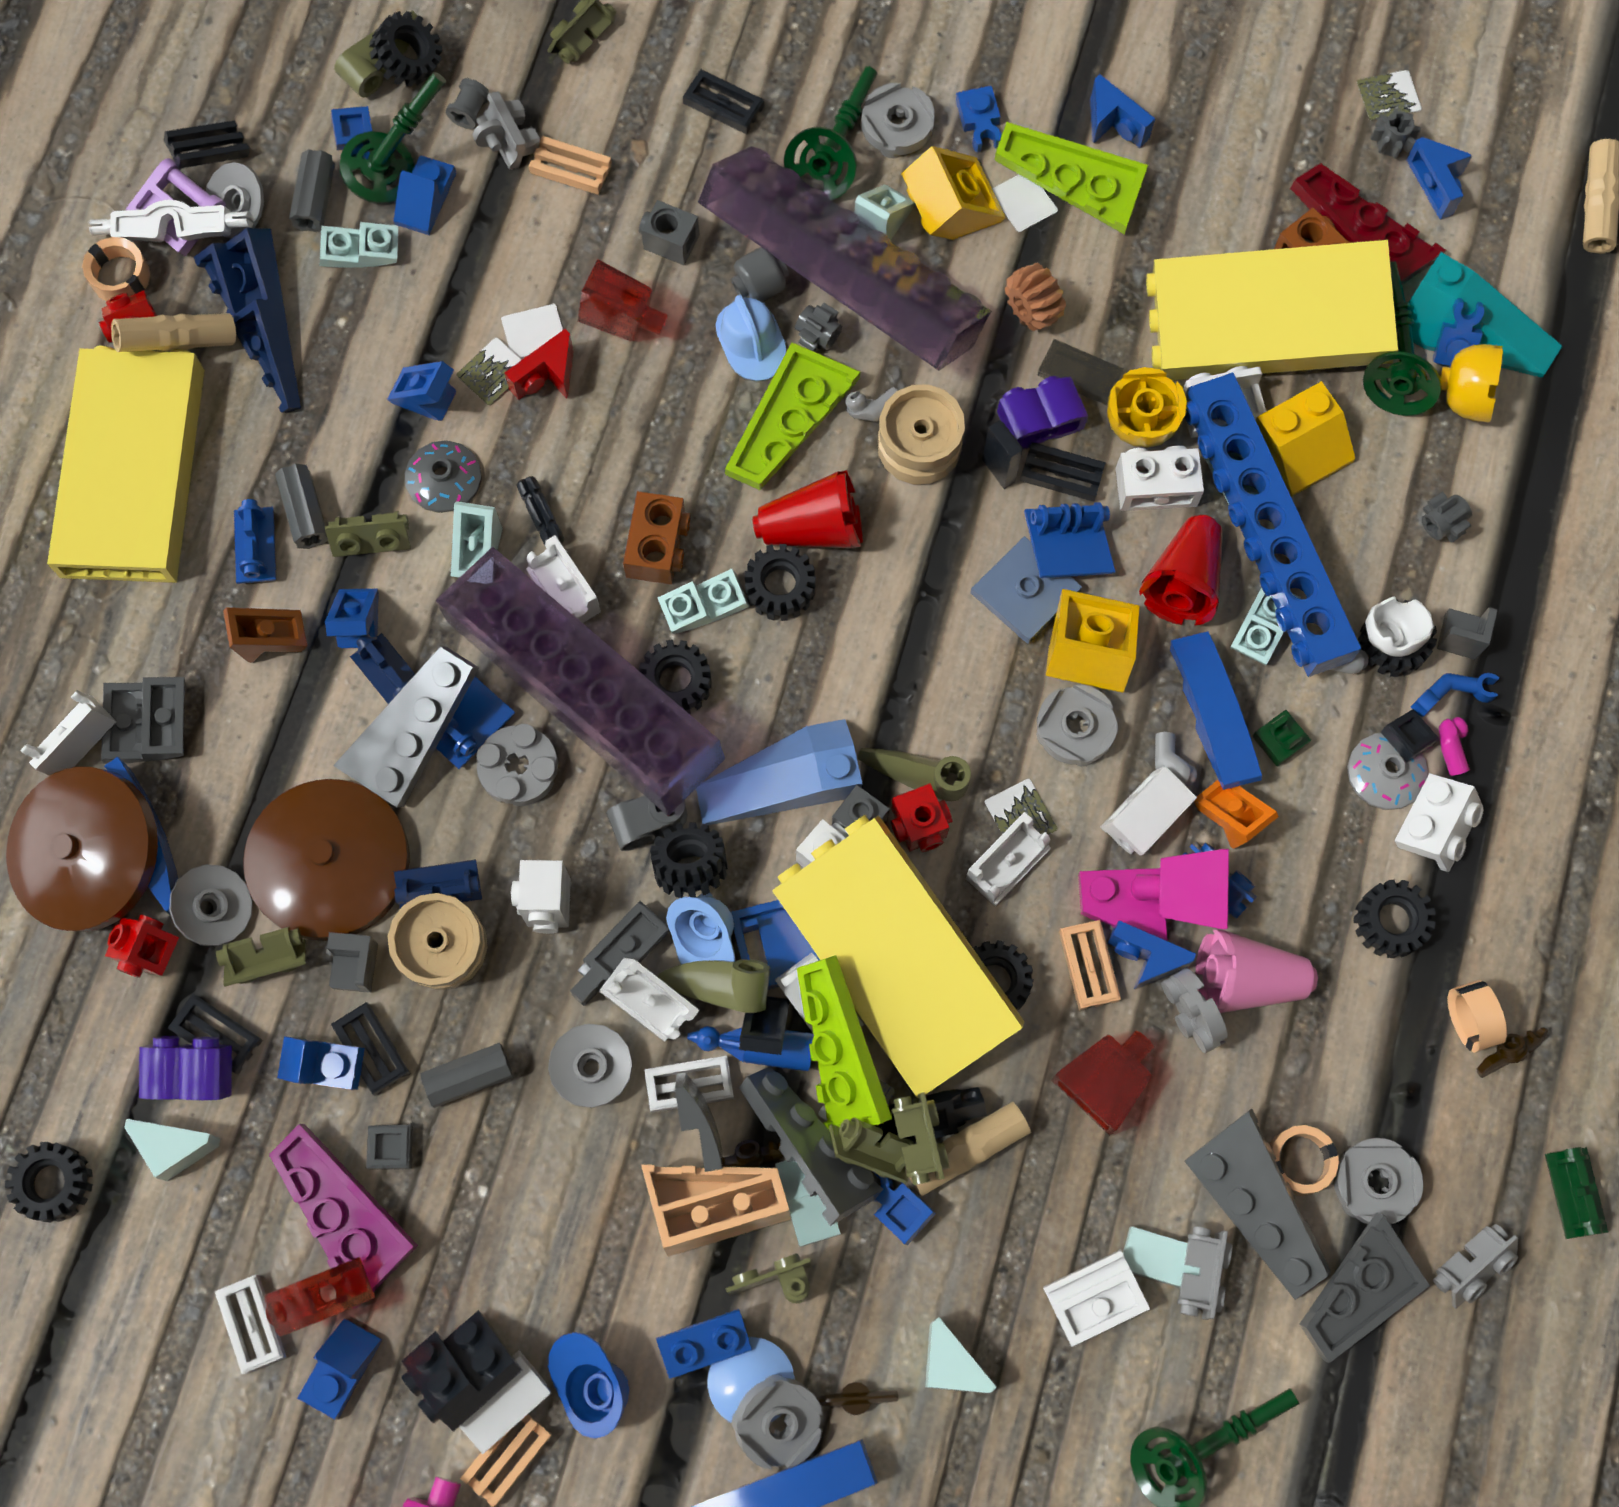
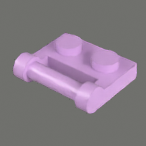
[126,158,226,256]

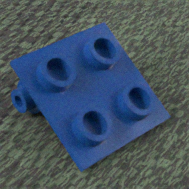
[1024,502,1115,578]
[436,677,515,770]

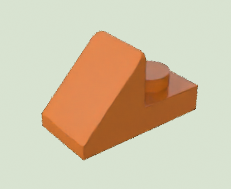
[1194,780,1279,849]

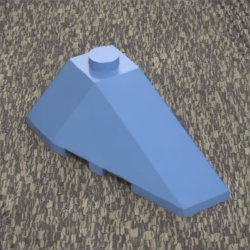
[696,719,862,825]

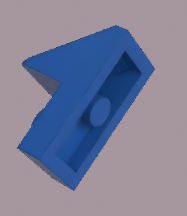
[1090,74,1155,148]
[1407,137,1472,220]
[394,155,457,235]
[387,361,456,421]
[325,588,379,648]
[1107,921,1196,989]
[277,1036,365,1090]
[297,1319,383,1420]

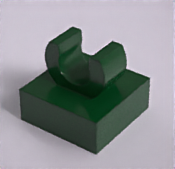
[1252,710,1311,767]

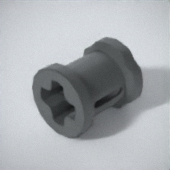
[445,78,489,129]

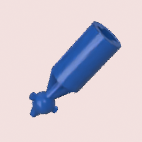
[687,1026,814,1071]

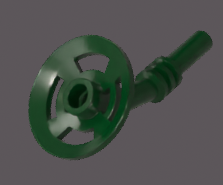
[783,66,878,202]
[340,72,446,204]
[1363,261,1442,416]
[1130,1388,1300,1507]

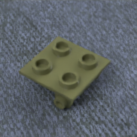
[726,1253,811,1304]

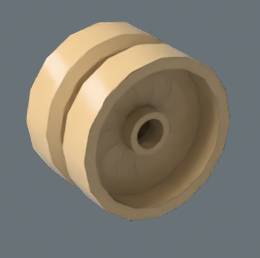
[878,384,965,485]
[388,893,488,990]

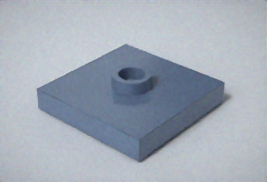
[971,536,1082,644]

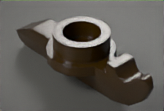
[1477,1027,1548,1078]
[722,1140,784,1169]
[817,1382,898,1415]

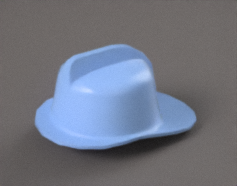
[715,294,787,381]
[666,893,735,964]

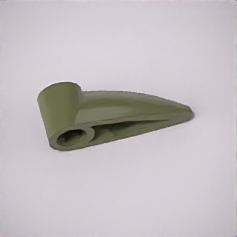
[334,10,417,98]
[858,748,971,802]
[658,959,770,1013]

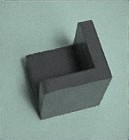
[1437,607,1497,660]
[327,932,378,993]

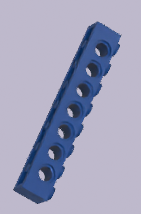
[1185,372,1361,677]

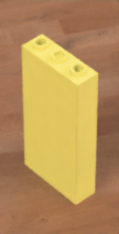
[1146,240,1398,381]
[47,346,205,583]
[772,815,1025,1098]

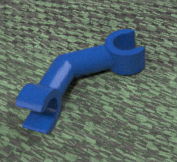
[1411,673,1499,718]

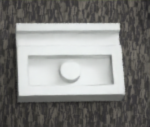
[1043,1250,1150,1347]

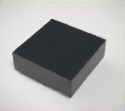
[1381,709,1440,762]

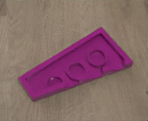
[269,1124,418,1309]

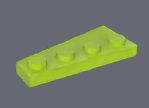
[994,122,1148,235]
[725,342,861,490]
[797,955,892,1131]

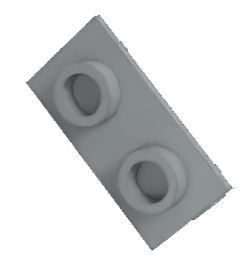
[1433,1224,1518,1309]
[1177,1226,1232,1320]

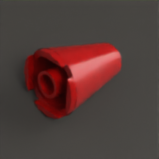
[752,470,863,548]
[1139,515,1223,626]

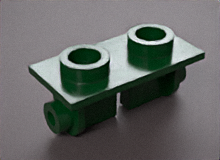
[1545,1147,1608,1239]

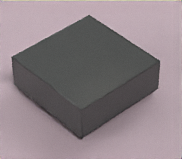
[366,1125,413,1170]

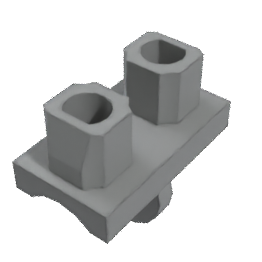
[473,91,540,170]

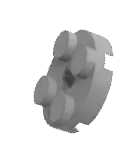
[861,83,935,158]
[1036,685,1118,767]
[477,724,559,806]
[1161,968,1228,1053]
[1334,1138,1423,1224]
[732,1374,822,1469]

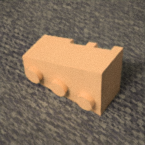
[641,1165,791,1257]

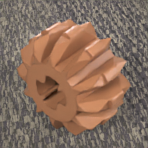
[1005,263,1066,331]

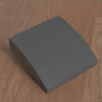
[101,677,185,764]
[675,1073,723,1172]

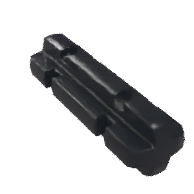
[517,476,564,546]

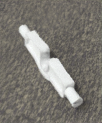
[89,200,253,242]

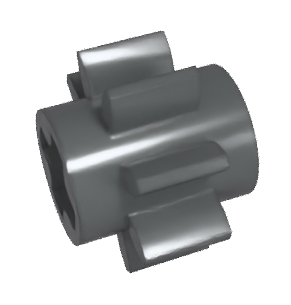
[1371,109,1421,158]
[795,303,842,351]
[1422,492,1472,543]

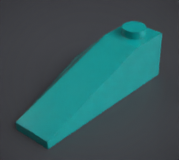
[1409,252,1562,378]

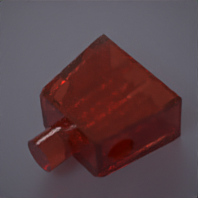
[578,259,669,341]
[1051,1030,1154,1136]
[265,1257,375,1337]

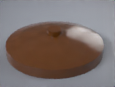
[6,766,158,932]
[243,779,410,941]

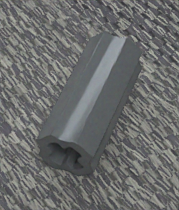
[289,149,335,232]
[275,464,328,549]
[420,1043,514,1108]

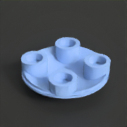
[708,1337,795,1423]

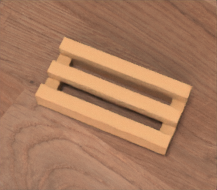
[529,136,612,195]
[1059,920,1121,1011]
[460,1414,552,1507]

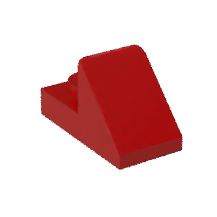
[504,329,574,400]

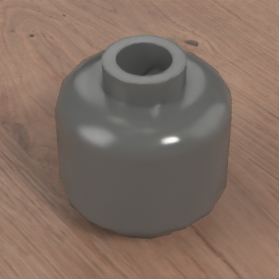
[731,247,790,302]

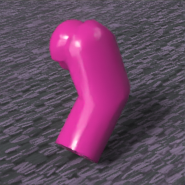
[1439,717,1470,776]

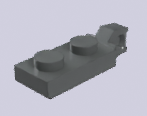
[570,901,670,1006]

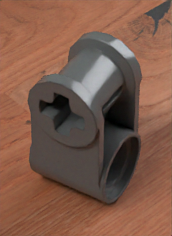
[606,787,688,851]

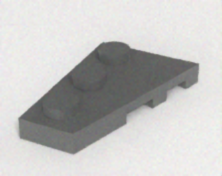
[1299,1212,1430,1363]

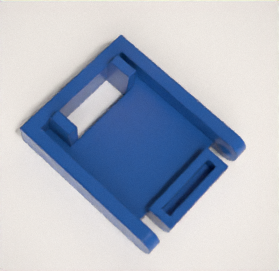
[731,900,820,990]

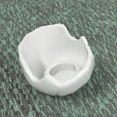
[1365,596,1434,657]

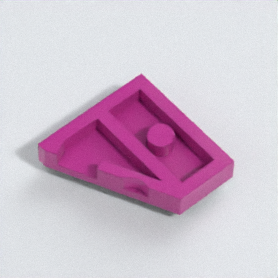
[1078,868,1168,941]

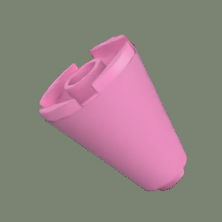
[1195,930,1318,1013]

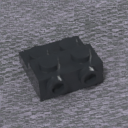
[401,1310,522,1432]

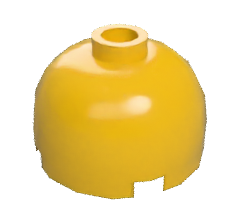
[1440,344,1503,422]
[1107,367,1187,448]

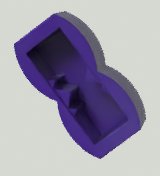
[997,376,1088,450]
[139,1036,232,1100]

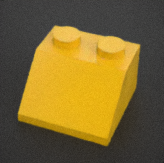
[901,146,1006,240]
[1256,381,1356,497]
[1045,589,1140,693]

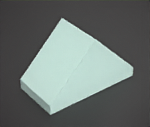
[854,184,915,247]
[451,501,502,582]
[125,1119,221,1181]
[775,1160,840,1247]
[925,1317,996,1393]

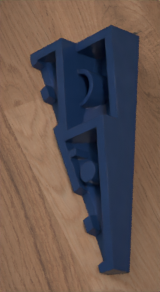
[194,228,301,413]

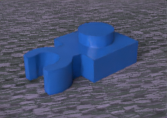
[955,86,1001,153]
[331,106,372,159]
[1432,298,1484,366]
[873,1172,936,1245]

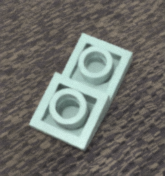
[319,222,398,268]
[658,569,750,634]
[1230,587,1301,666]

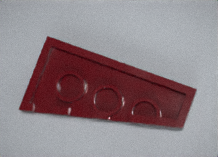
[1290,163,1446,285]

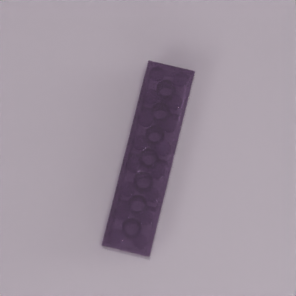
[698,146,992,371]
[435,547,725,816]

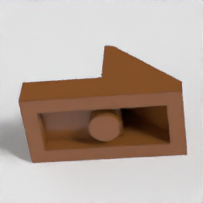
[223,607,307,663]

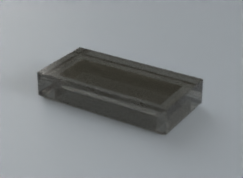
[1037,339,1123,406]

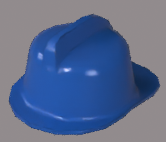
[548,1332,630,1439]

